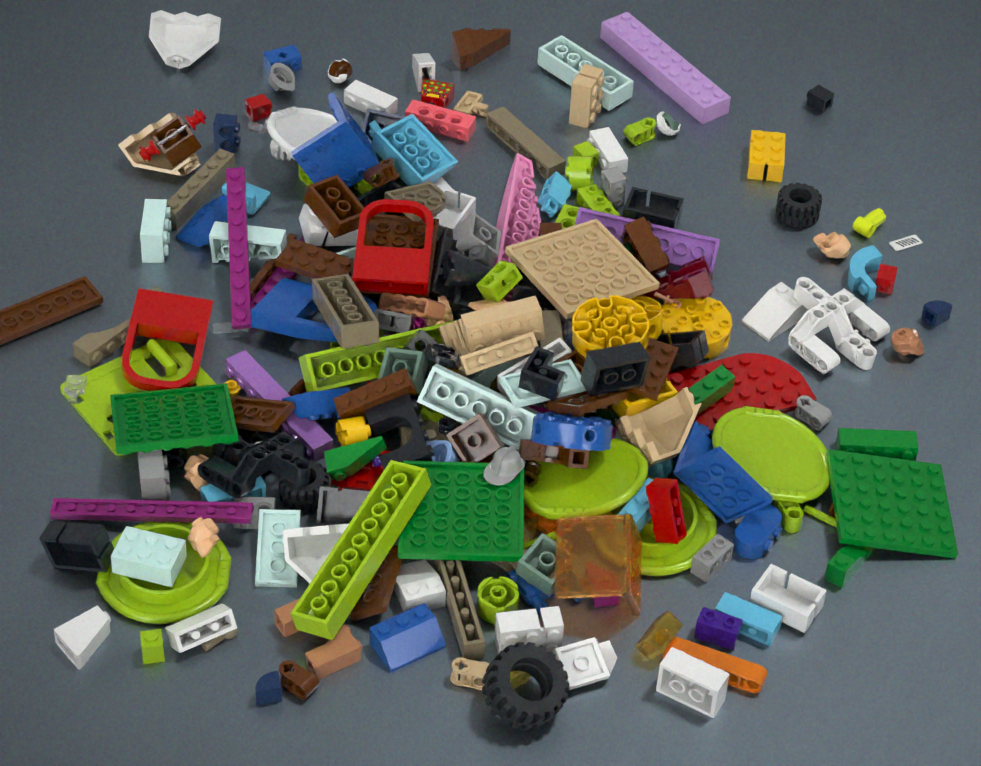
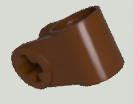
[363,158,400,188]
[279,660,320,700]

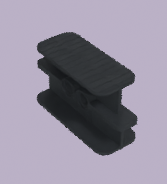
[427,227,485,313]

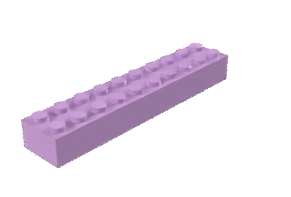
[600,12,731,124]

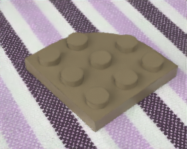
[384,181,446,221]

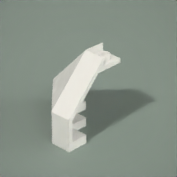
[149,10,221,69]
[283,523,349,583]

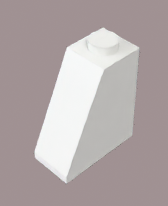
[412,53,435,92]
[54,605,111,670]

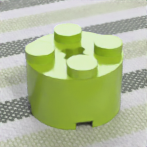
[566,156,594,191]
[476,576,519,626]

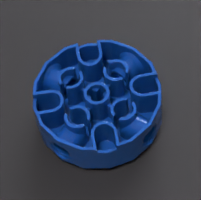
[531,412,613,451]

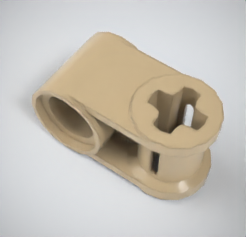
[450,657,489,690]

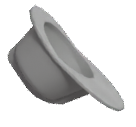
[268,63,295,91]
[484,445,525,485]

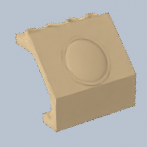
[438,319,538,377]

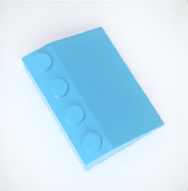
[371,114,458,186]

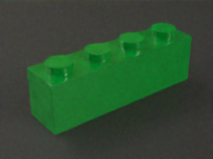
[688,365,736,416]
[836,428,919,461]

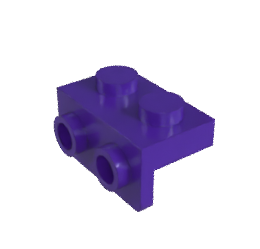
[694,607,743,650]

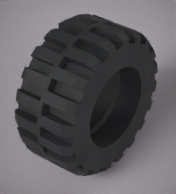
[482,642,569,730]

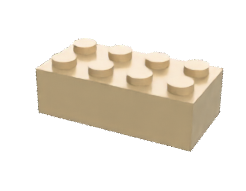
[461,296,546,353]

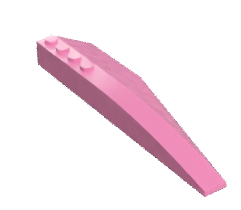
[494,153,541,302]

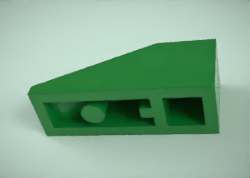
[324,436,387,481]
[825,545,873,588]

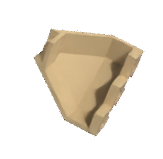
[118,113,200,176]
[615,387,701,467]

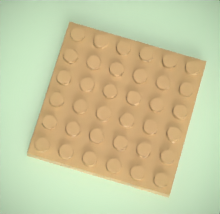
[505,219,660,319]

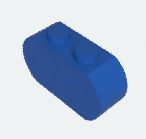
[733,505,783,559]

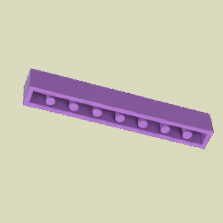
[225,350,333,462]

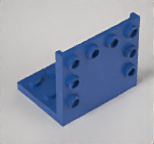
[291,92,379,188]
[674,421,773,524]

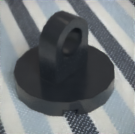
[424,343,462,368]

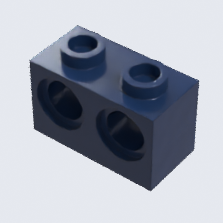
[213,113,241,153]

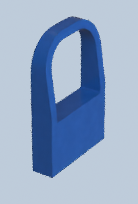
[251,278,377,342]

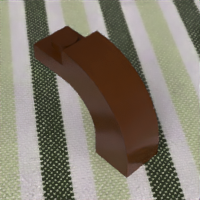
[519,439,589,469]

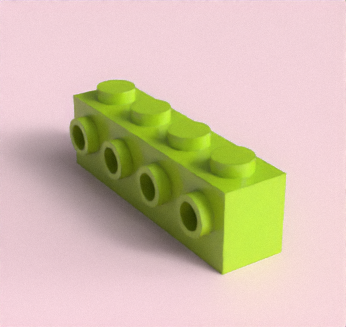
[576,184,620,216]

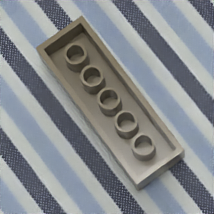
[312,274,379,349]

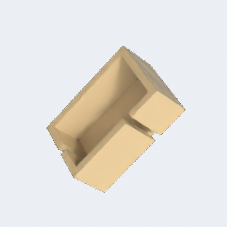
[569,64,605,129]

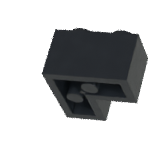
[518,346,565,401]

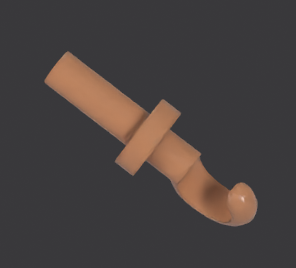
[654,292,681,308]

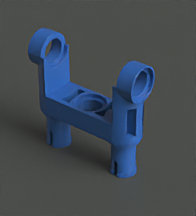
[505,570,586,618]

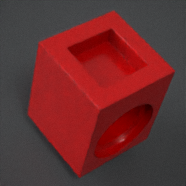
[245,94,273,122]
[875,264,898,295]

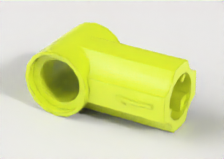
[852,208,886,238]

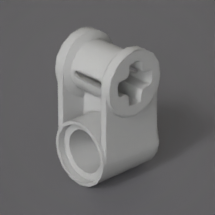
[794,396,832,431]

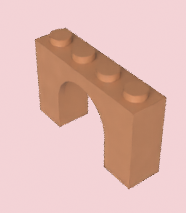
[274,599,362,679]

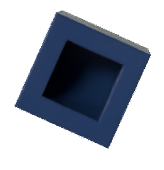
[921,300,953,328]
[255,671,282,705]

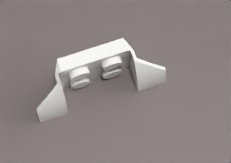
[552,637,617,690]

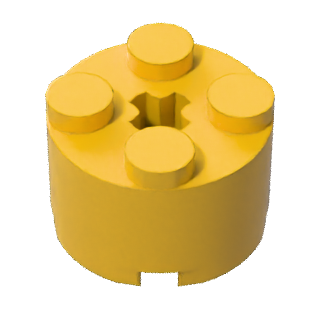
[336,416,371,447]

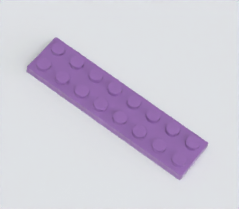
[575,207,720,274]

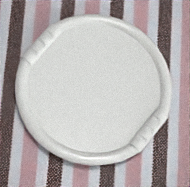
[267,106,376,160]

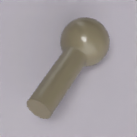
[202,622,238,651]

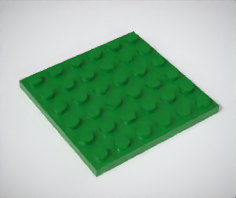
[110,383,239,455]
[826,449,958,559]
[398,461,524,562]

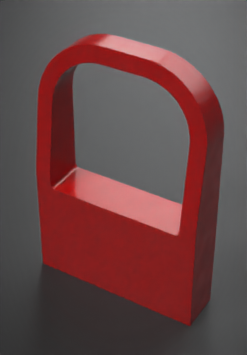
[352,199,434,295]
[122,288,213,391]

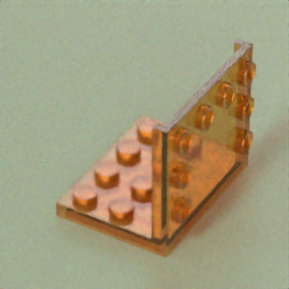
[555,514,642,616]

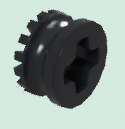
[439,417,456,435]

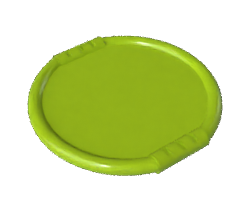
[712,406,830,503]
[524,439,648,520]
[585,476,717,576]
[96,521,232,624]

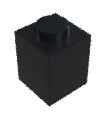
[806,84,834,114]

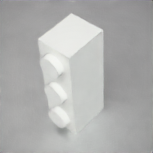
[344,80,398,114]
[587,127,628,173]
[165,604,237,653]

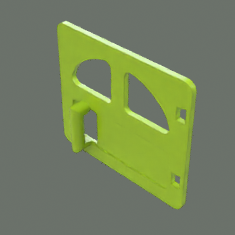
[60,339,216,456]

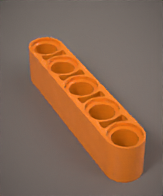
[662,637,768,693]

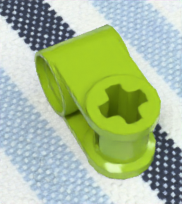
[623,118,656,146]
[774,500,804,533]

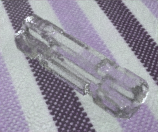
[212,322,250,334]

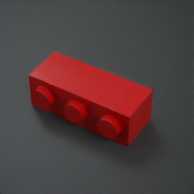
[646,478,687,544]

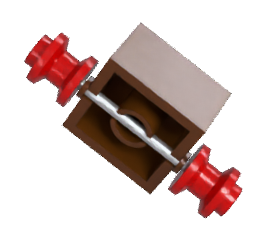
[138,109,207,167]

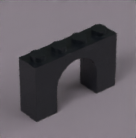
[365,393,435,470]

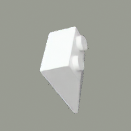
[741,282,807,342]
[394,559,446,612]

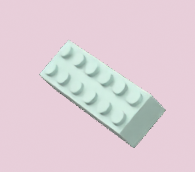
[537,35,634,111]
[417,364,540,450]

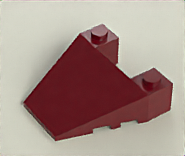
[642,256,714,299]

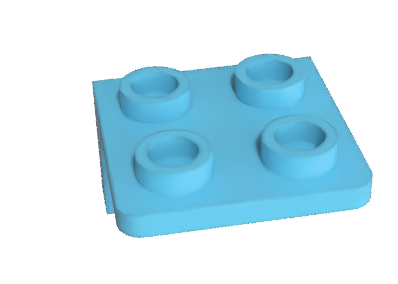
[222,183,270,215]

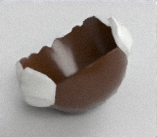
[328,59,353,83]

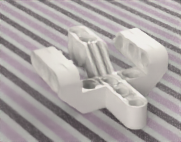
[788,277,890,374]

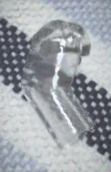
[248,119,268,133]

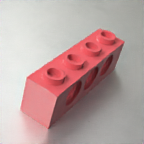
[405,100,476,142]

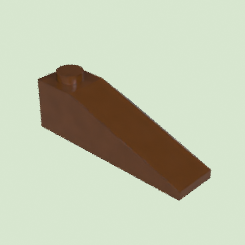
[451,28,511,70]

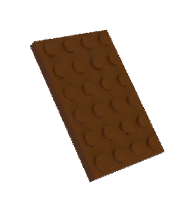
[360,214,439,298]

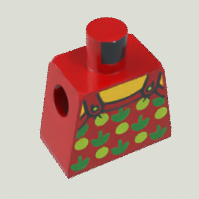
[421,79,455,109]

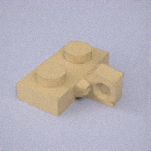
[453,90,489,117]

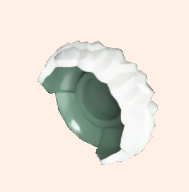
[656,111,681,136]

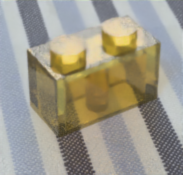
[635,610,683,660]

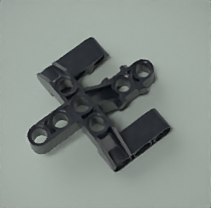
[197,431,312,499]

